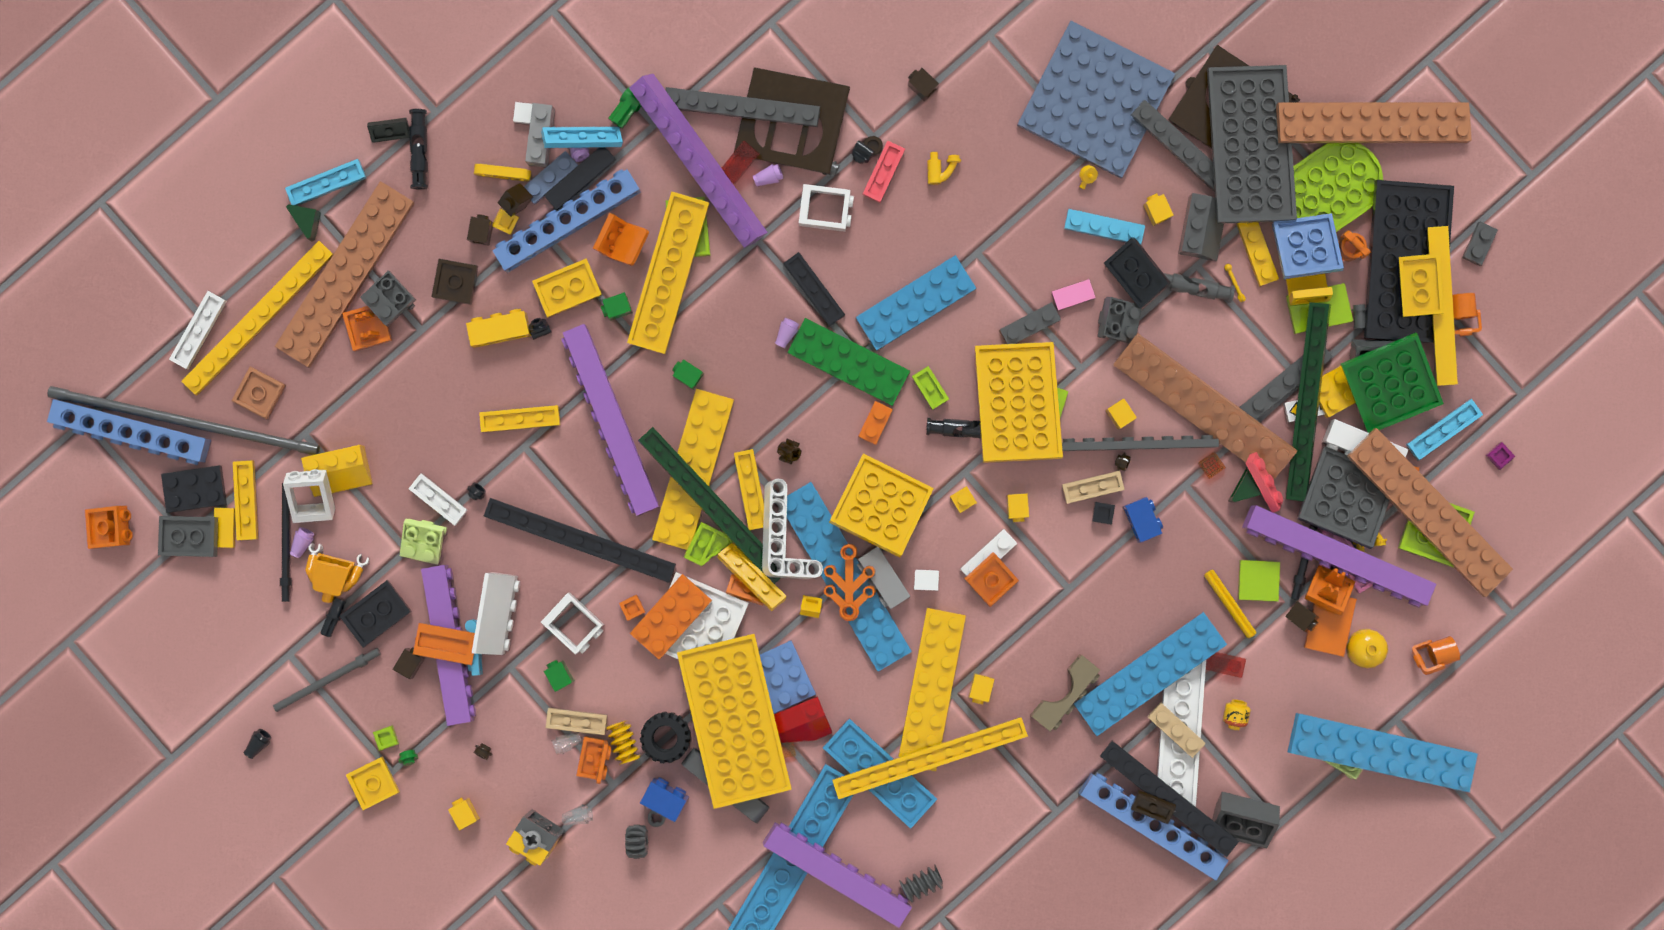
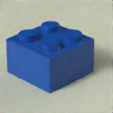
[640,777,689,822]

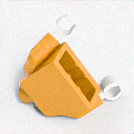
[305,543,370,603]

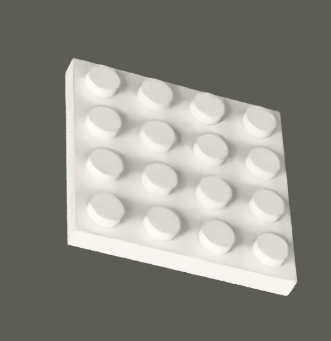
[665,572,749,659]

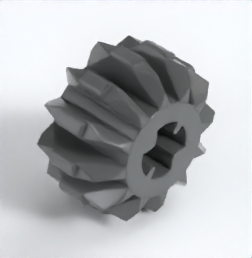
[625,824,649,859]

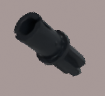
[321,597,346,637]

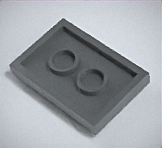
[158,516,218,557]

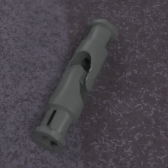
[1164,273,1235,303]

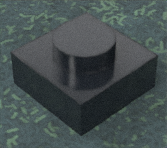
[1092,502,1115,525]

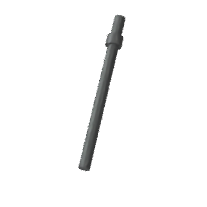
[273,648,381,712]

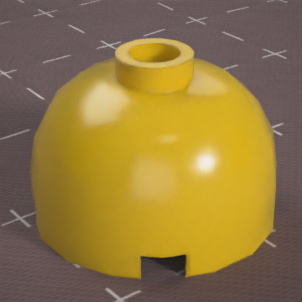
[1346,629,1388,669]

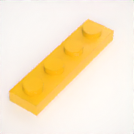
[1236,222,1279,287]
[479,405,560,432]
[734,449,764,530]
[233,460,258,540]
[717,543,787,611]

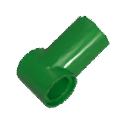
[608,87,642,129]

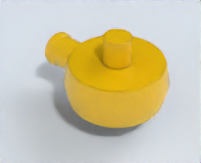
[1079,165,1098,189]

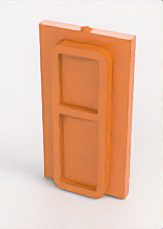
[413,623,475,665]

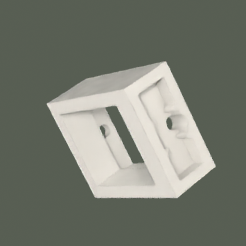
[799,184,854,232]
[283,469,335,523]
[541,593,605,655]

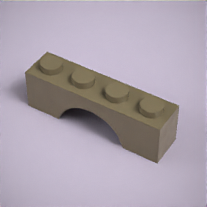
[1030,654,1100,732]

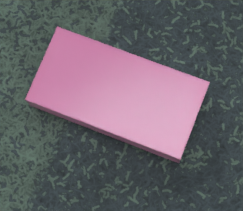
[1051,279,1095,311]

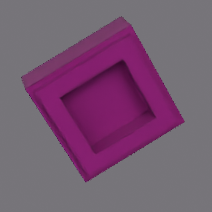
[1486,442,1515,470]

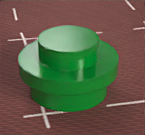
[398,750,419,766]

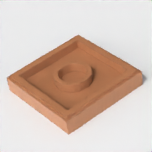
[232,367,286,420]

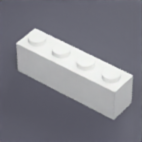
[1322,419,1409,457]

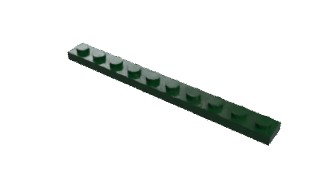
[1286,302,1331,501]
[638,427,781,584]

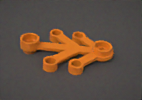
[824,544,876,621]

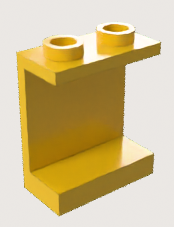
[1286,274,1333,305]

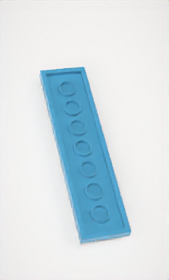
[1074,612,1227,736]

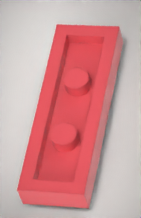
[863,141,905,203]
[1246,452,1283,513]

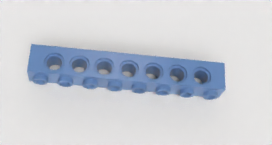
[492,169,641,273]
[47,399,211,465]
[1078,773,1229,880]

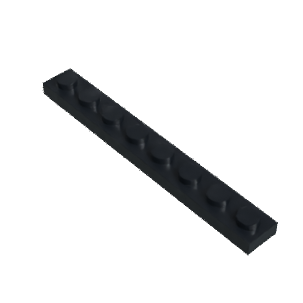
[1100,740,1239,857]

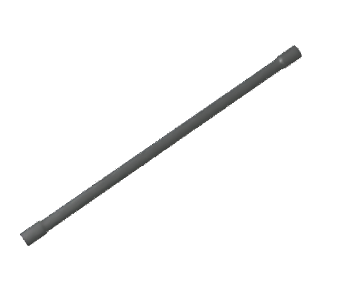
[47,386,320,455]

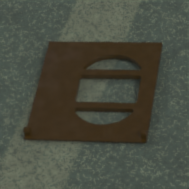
[1168,45,1300,149]
[733,67,850,175]

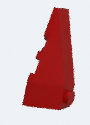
[774,696,833,743]

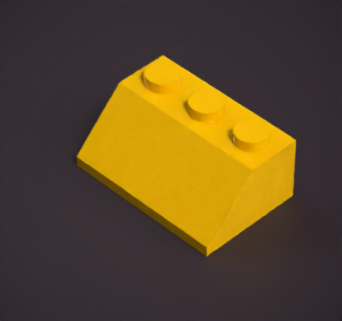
[301,445,373,497]

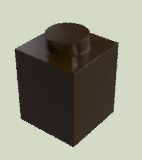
[908,68,939,102]
[497,183,533,217]
[467,214,493,246]
[1285,601,1319,632]
[392,647,425,679]

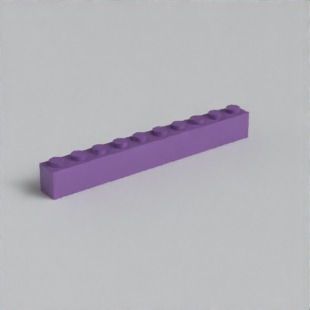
[629,74,768,248]
[561,324,660,516]
[1242,505,1436,608]

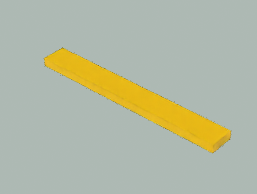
[1427,226,1458,386]

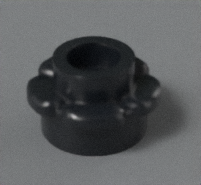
[467,483,486,501]

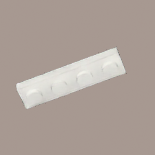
[169,291,227,370]

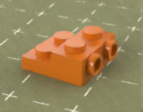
[85,506,133,549]

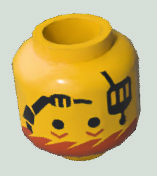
[1223,699,1251,730]

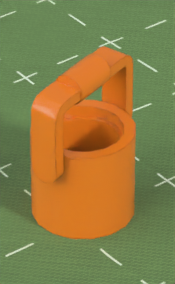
[1338,230,1371,262]
[1452,293,1482,336]
[1412,636,1460,675]

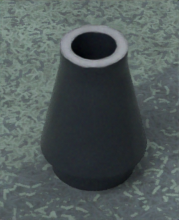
[243,729,271,759]

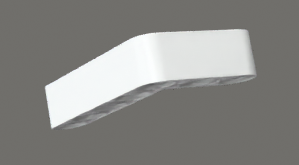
[762,479,823,579]

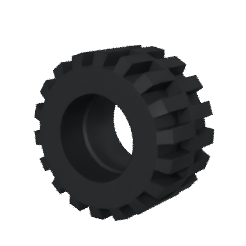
[640,712,691,764]

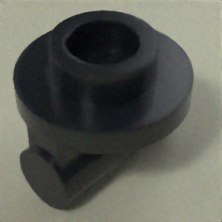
[851,141,875,164]
[529,318,552,340]

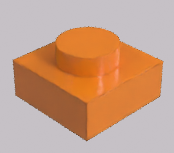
[619,594,646,621]

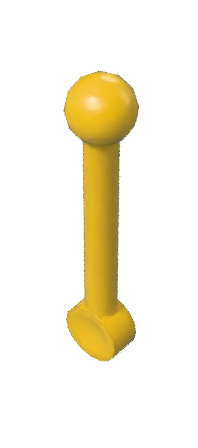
[1224,264,1246,302]

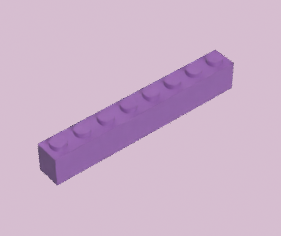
[421,565,476,726]
[762,822,912,928]

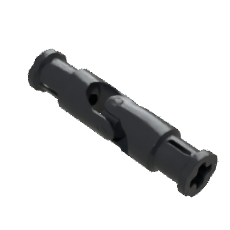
[409,109,428,190]
[926,418,981,438]

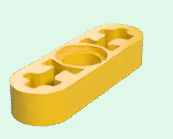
[473,164,531,182]

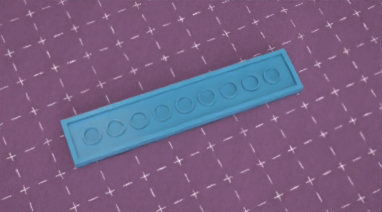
[787,482,912,672]
[1287,713,1478,792]
[728,764,854,930]

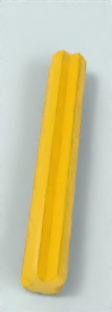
[1204,570,1256,638]

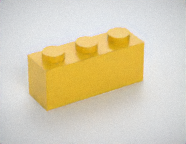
[466,309,531,348]

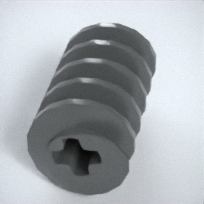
[899,864,943,902]

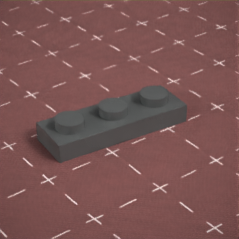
[999,302,1061,344]

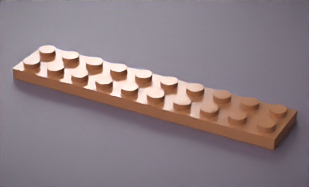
[1276,102,1472,143]
[275,181,415,368]
[1113,333,1297,479]
[1347,428,1513,597]

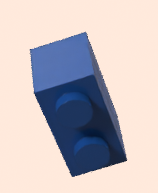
[1123,497,1163,543]

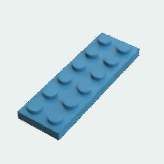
[856,255,976,351]
[823,718,937,829]

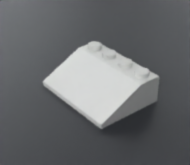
[472,572,520,655]

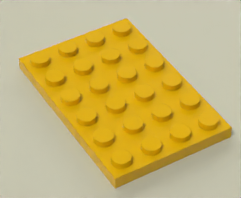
[974,342,1063,463]

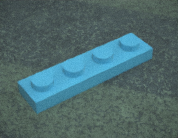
[541,127,623,148]
[285,159,366,206]
[1064,209,1145,245]
[1406,399,1483,461]

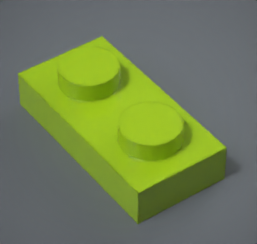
[912,366,949,410]

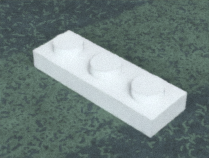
[409,473,468,526]
[960,529,1017,576]

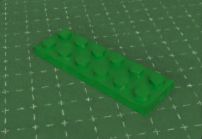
[787,318,910,406]

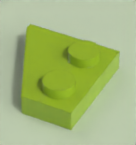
[684,522,732,566]

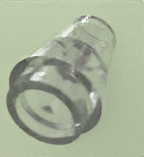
[551,732,582,755]
[562,804,593,826]

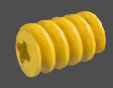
[606,720,640,765]

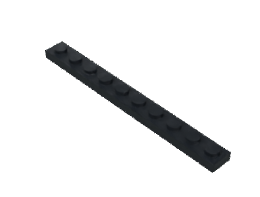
[484,498,676,583]

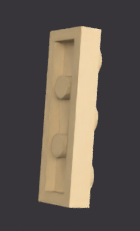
[1062,471,1125,504]
[1147,702,1206,758]
[545,708,608,735]

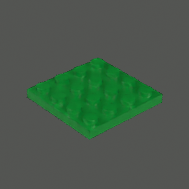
[1341,333,1444,433]

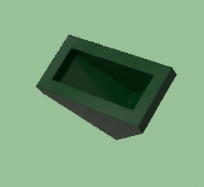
[286,204,321,242]
[1228,467,1262,503]

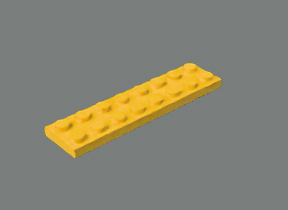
[627,191,710,354]
[652,389,734,550]
[898,608,966,771]

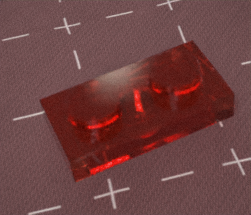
[722,141,760,184]
[1206,652,1246,678]

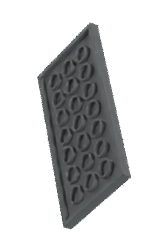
[1207,65,1297,224]

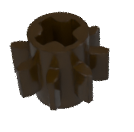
[777,438,802,464]

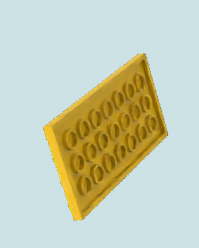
[677,634,792,809]

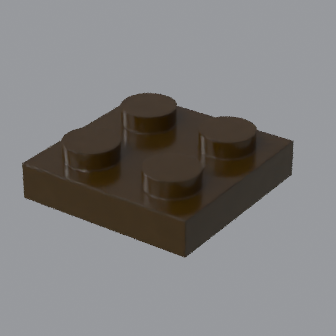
[431,259,478,305]

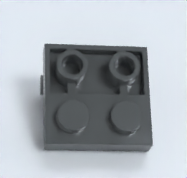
[360,270,416,327]
[1097,297,1142,344]

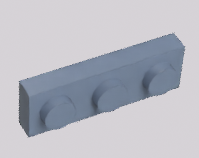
[524,151,578,205]

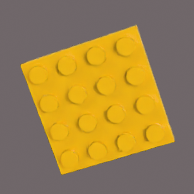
[829,454,934,558]

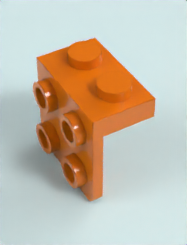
[593,213,649,266]
[576,736,611,784]

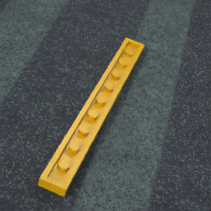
[181,241,333,395]
[832,717,1028,799]

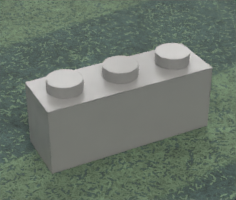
[525,103,555,168]
[857,547,910,609]

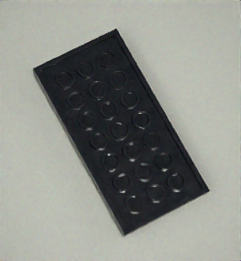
[1364,180,1454,343]

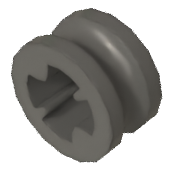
[648,810,666,827]

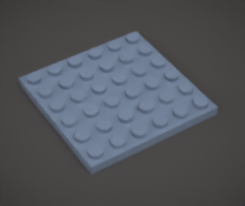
[1017,21,1175,178]

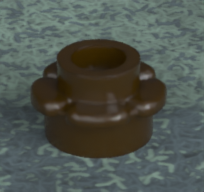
[1115,452,1131,471]
[473,743,493,760]

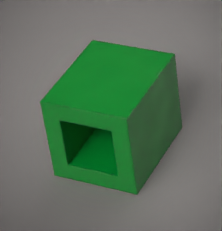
[601,292,633,320]
[672,359,704,390]
[544,660,575,692]

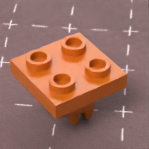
[342,306,392,351]
[1304,565,1356,616]

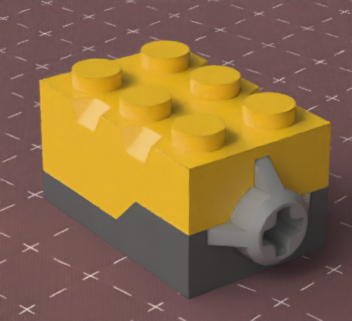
[506,809,565,866]

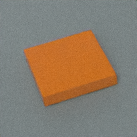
[964,552,1019,607]

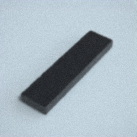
[544,147,616,211]
[783,252,845,327]

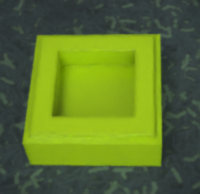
[373,725,399,751]

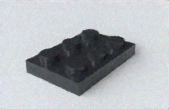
[1104,237,1171,308]
[161,465,227,513]
[340,580,412,648]

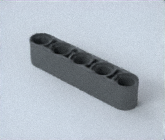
[681,748,770,824]

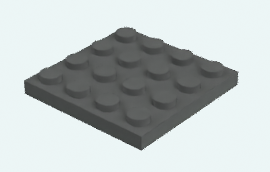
[1297,446,1390,549]

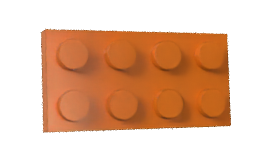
[630,574,712,660]

